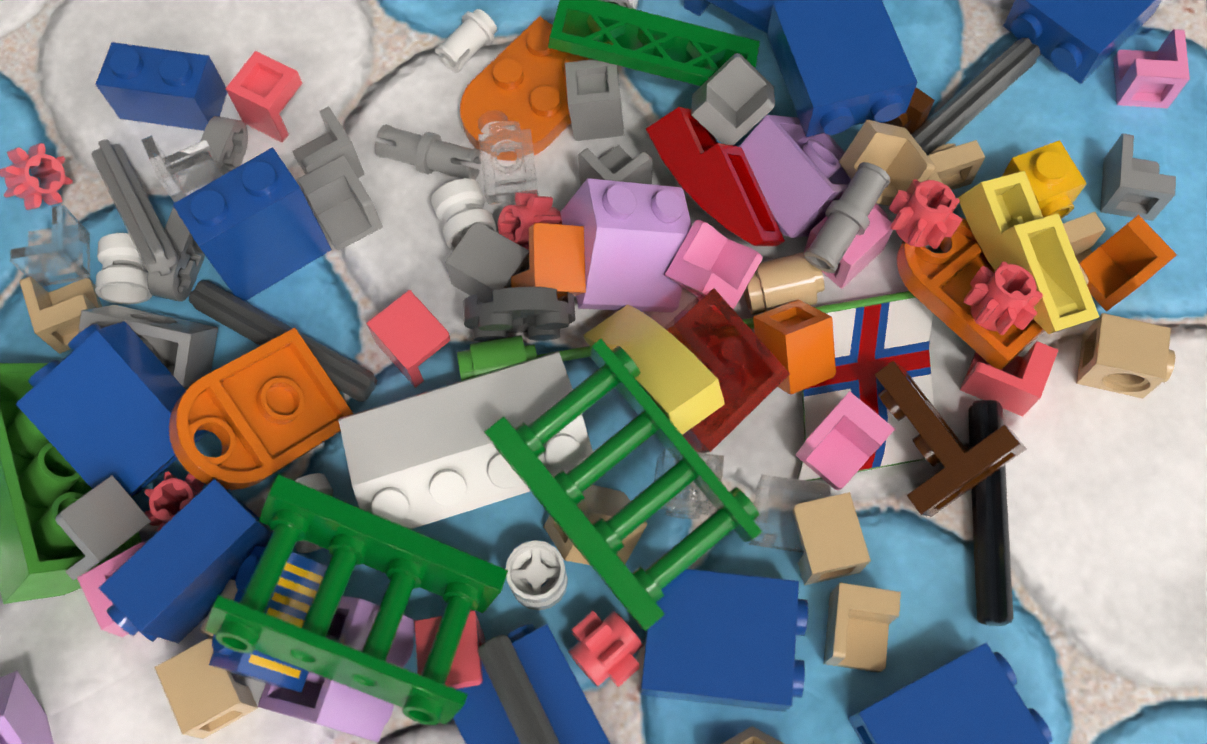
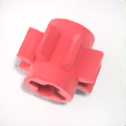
[0,143,72,210]
[889,179,962,249]
[498,193,562,250]
[964,261,1043,335]
[144,471,204,532]
[568,610,643,687]

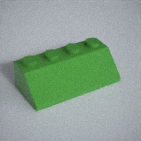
[0,363,142,604]

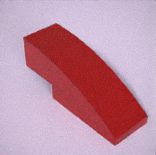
[646,107,785,246]

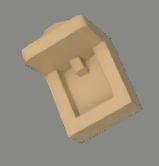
[927,140,985,190]

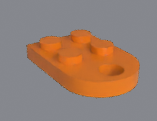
[460,16,593,161]
[897,218,1045,370]
[169,328,354,490]

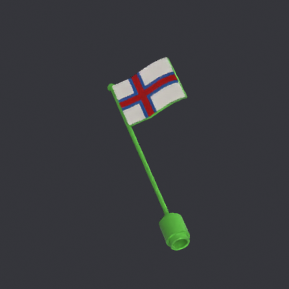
[457,291,934,484]

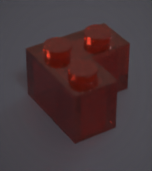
[664,288,790,454]

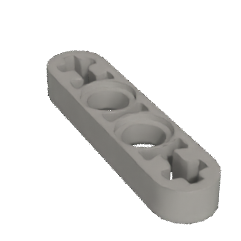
[147,116,248,302]

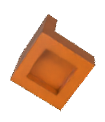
[1079,215,1177,312]
[511,223,586,301]
[753,299,836,395]

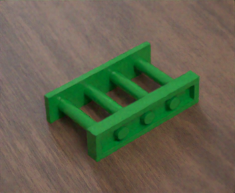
[485,339,763,631]
[205,474,508,725]

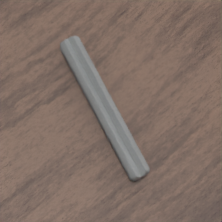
[92,139,178,276]

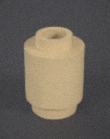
[744,252,825,315]

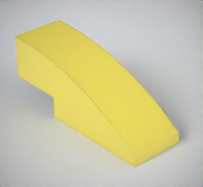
[957,171,1099,334]
[583,304,725,435]

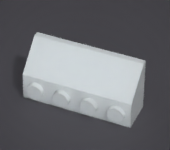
[339,351,593,529]

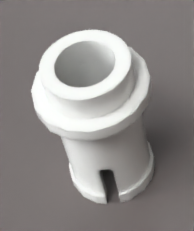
[435,9,497,73]

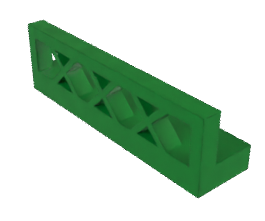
[548,0,760,86]

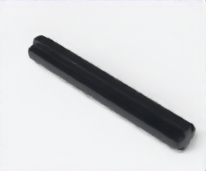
[968,400,1013,626]

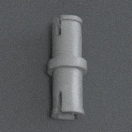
[375,124,482,180]
[804,162,891,273]

